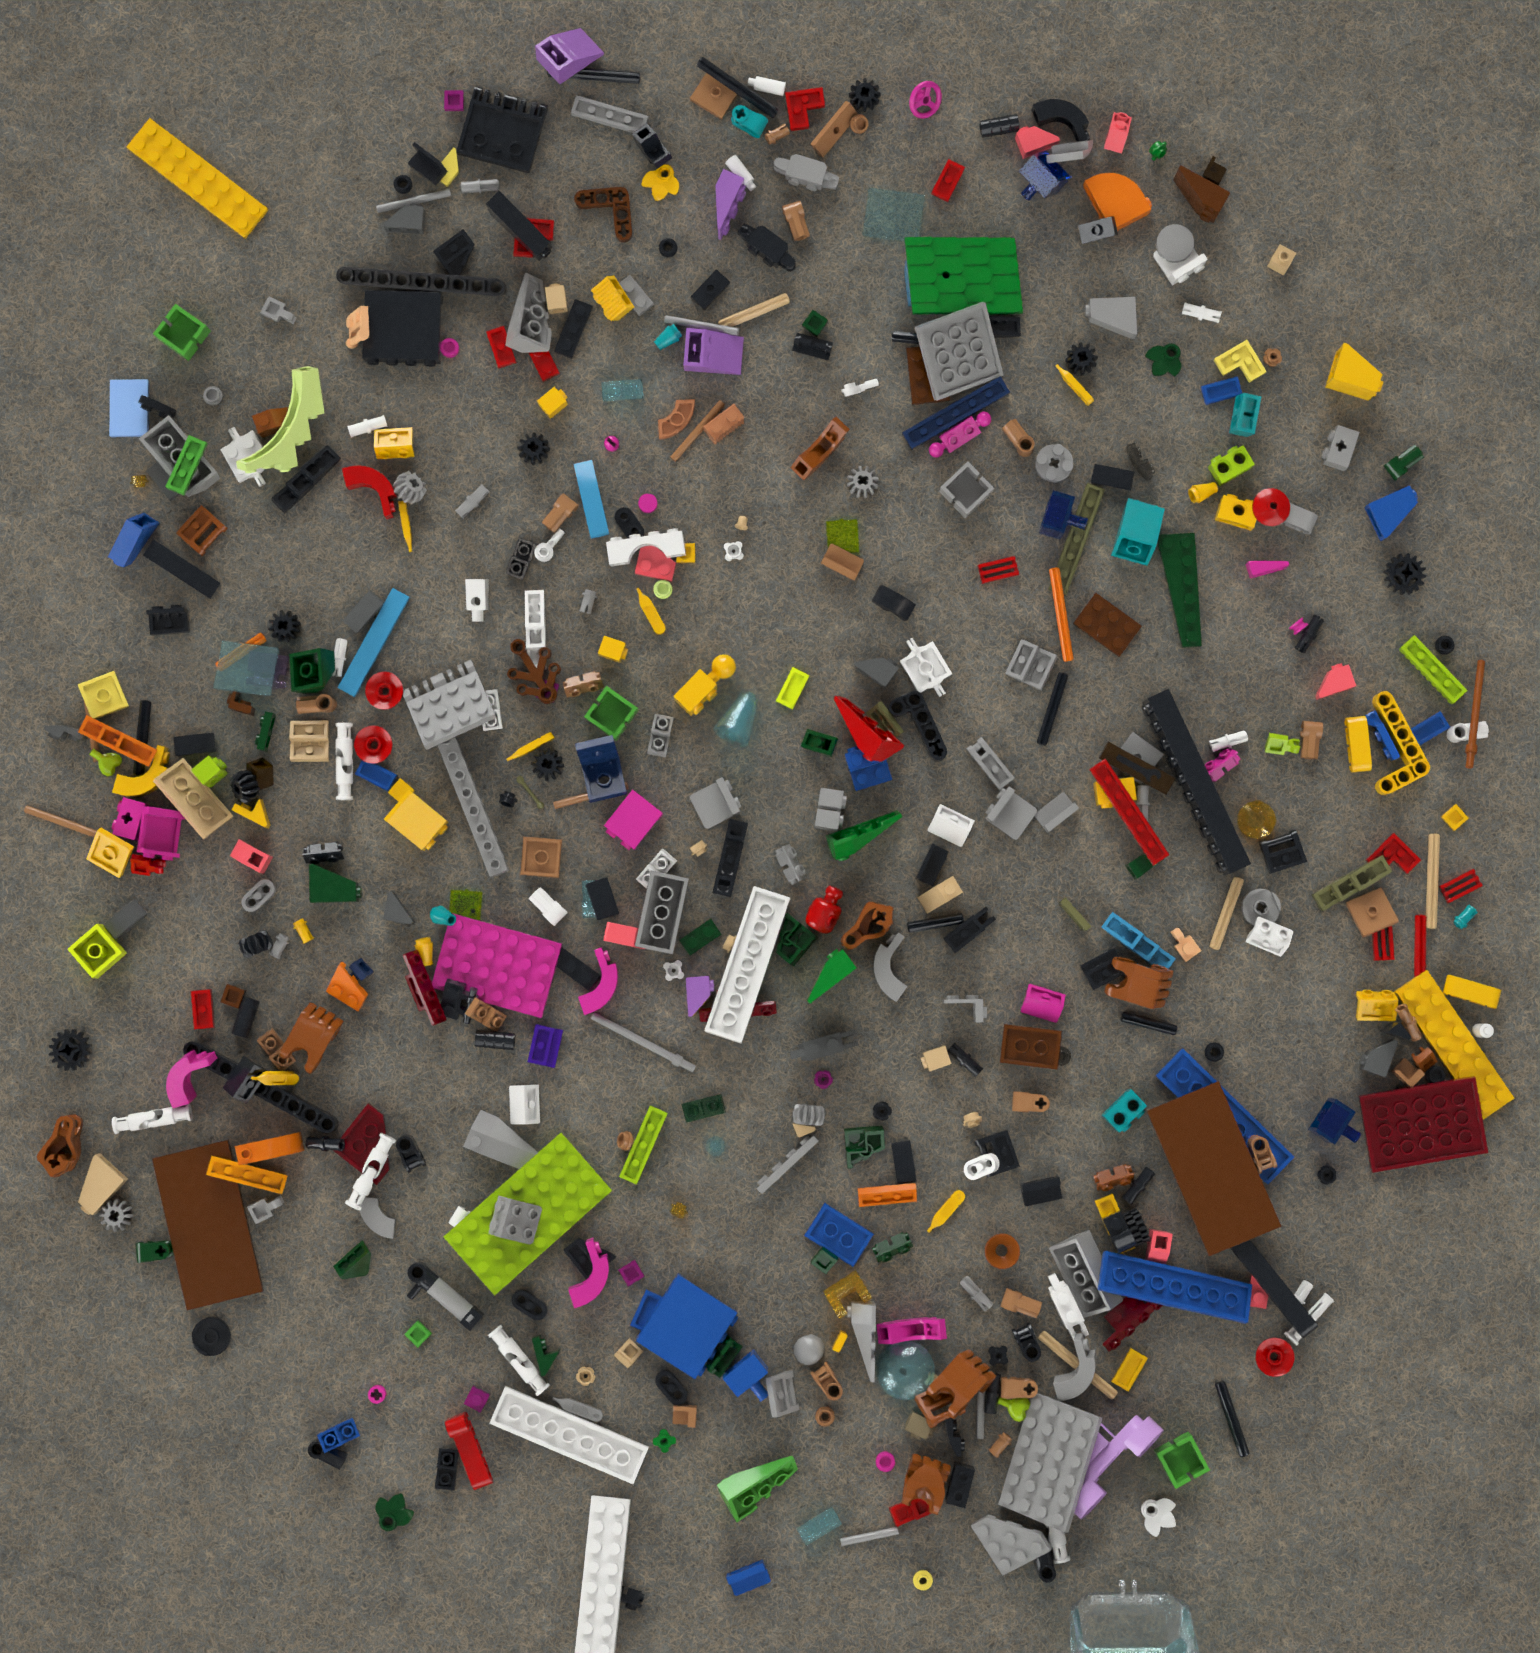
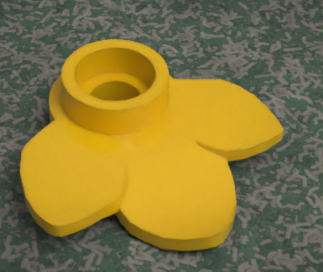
[641,164,679,201]

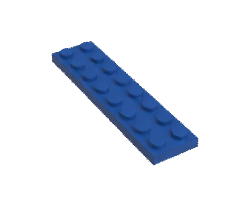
[1155,1048,1294,1185]
[1098,1251,1253,1324]

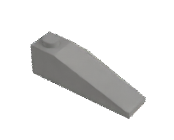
[505,273,552,353]
[463,1110,538,1169]
[847,1301,876,1382]

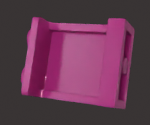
[604,789,663,850]
[137,806,185,861]

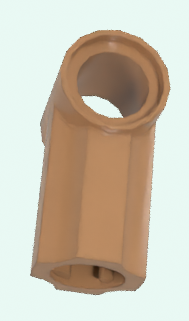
[782,200,810,241]
[1002,419,1035,457]
[542,493,579,533]
[296,694,337,714]
[1300,721,1323,760]
[1000,1288,1042,1318]

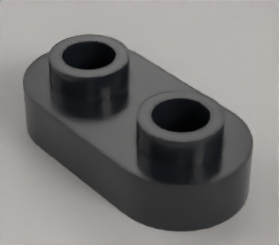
[138,395,177,418]
[615,507,645,539]
[512,1289,548,1320]
[655,1370,688,1405]

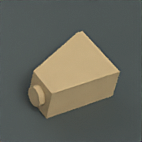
[917,876,963,914]
[78,1153,128,1215]

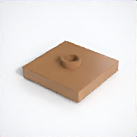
[690,73,738,120]
[520,837,562,878]
[1346,888,1399,937]

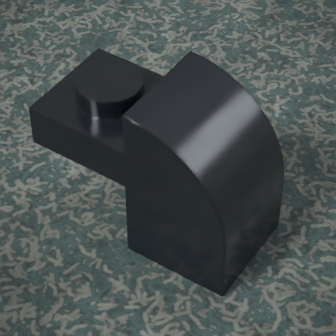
[632,123,672,169]
[1102,1210,1136,1254]

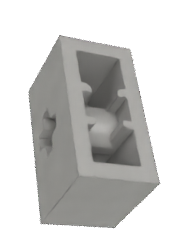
[1321,425,1360,471]

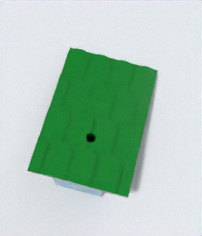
[904,237,1023,315]

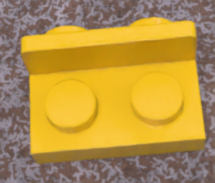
[374,427,414,459]
[1356,990,1398,1021]

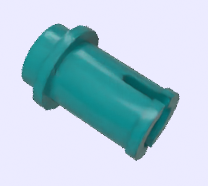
[1453,905,1478,929]

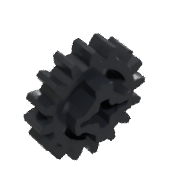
[1383,553,1427,595]
[49,1029,92,1071]

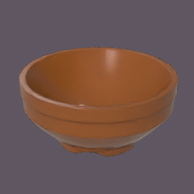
[985,1233,1020,1269]

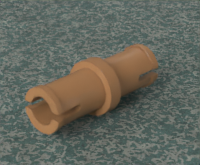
[1395,1004,1423,1041]

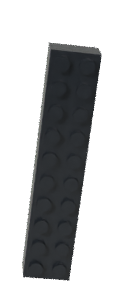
[1142,689,1251,875]

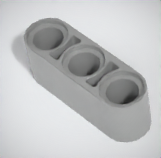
[1270,503,1318,535]

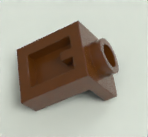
[227,690,255,716]

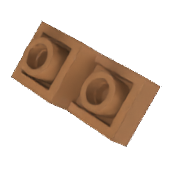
[465,997,507,1031]
[257,1028,296,1071]

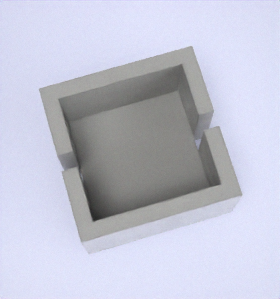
[939,462,995,519]
[814,788,847,832]

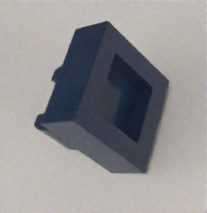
[349,958,374,981]

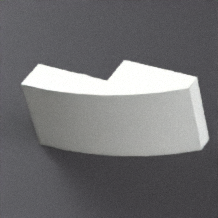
[482,689,503,731]
[636,849,677,889]

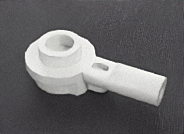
[841,379,879,396]
[534,528,565,562]

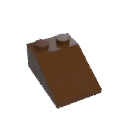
[1173,165,1230,223]

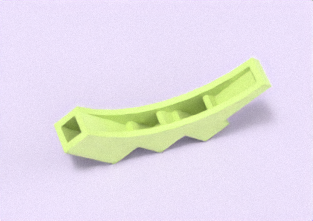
[236,366,324,473]

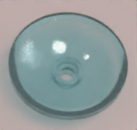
[876,1341,935,1400]

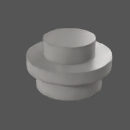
[203,386,223,405]

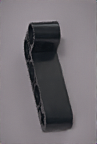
[888,691,947,762]

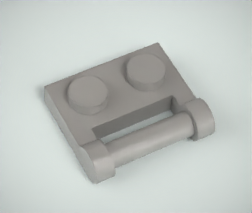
[765,1370,800,1417]

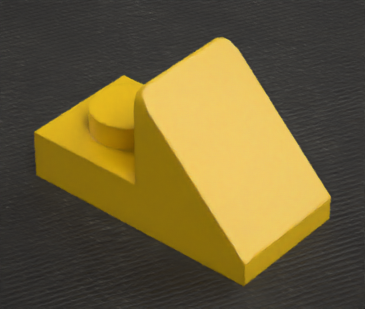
[232,799,270,829]

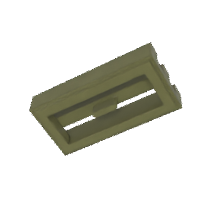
[866,701,904,738]
[1059,897,1091,931]

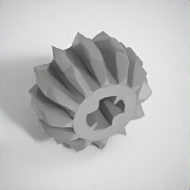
[847,466,879,498]
[393,471,427,505]
[793,1104,825,1126]
[99,1199,134,1232]

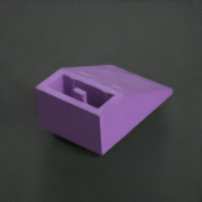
[535,28,604,84]
[715,169,746,240]
[683,328,744,375]

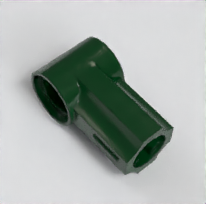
[1383,445,1424,481]

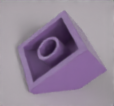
[686,976,715,1017]

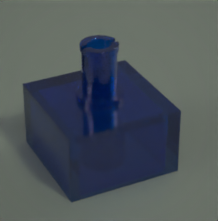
[1019,150,1071,201]
[1039,490,1088,540]
[1308,1098,1361,1145]

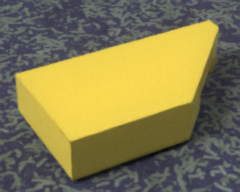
[440,147,459,187]

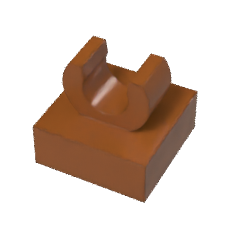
[1411,1047,1438,1073]

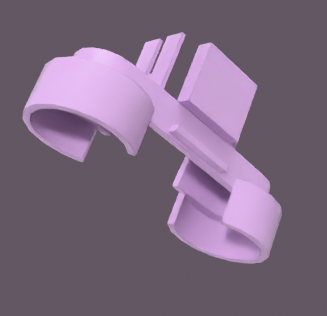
[1074,1415,1164,1520]

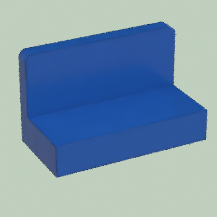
[726,1559,771,1596]

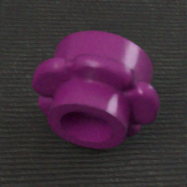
[814,1070,833,1089]

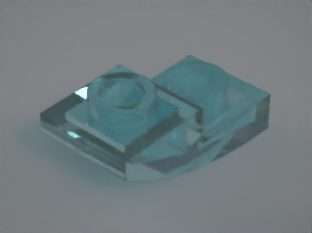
[601,379,644,402]
[796,1507,842,1546]

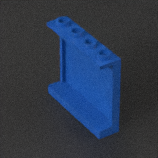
[636,1273,738,1379]

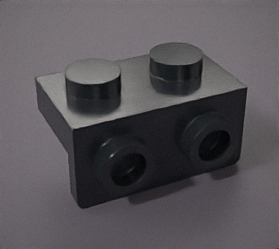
[146,605,190,636]

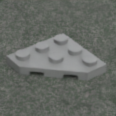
[971,1514,1052,1576]

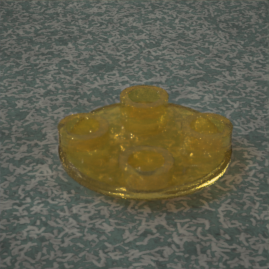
[1237,800,1277,839]

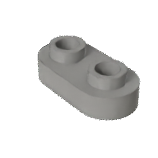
[241,879,276,912]

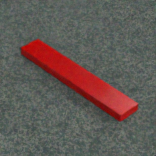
[1089,758,1169,866]

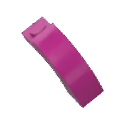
[578,947,618,1015]
[166,1050,217,1109]
[568,1238,609,1309]
[876,1317,947,1344]

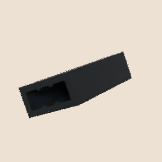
[486,191,552,261]

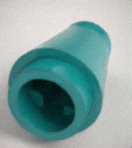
[654,324,683,351]
[430,905,456,926]

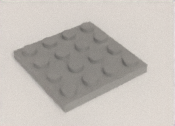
[915,302,1003,401]

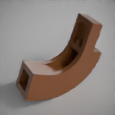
[790,417,850,480]

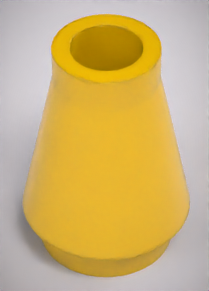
[1188,482,1218,503]
[414,937,433,966]

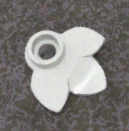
[1141,1498,1176,1537]

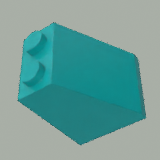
[1111,498,1165,566]

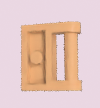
[346,306,369,349]

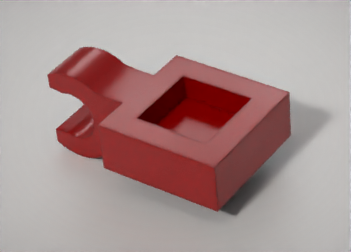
[130,854,166,876]

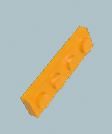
[206,1155,288,1194]

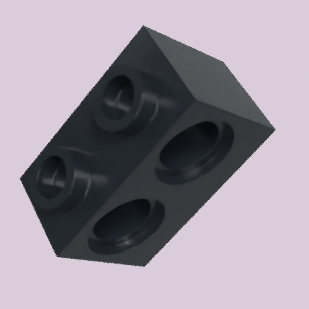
[945,1461,975,1508]

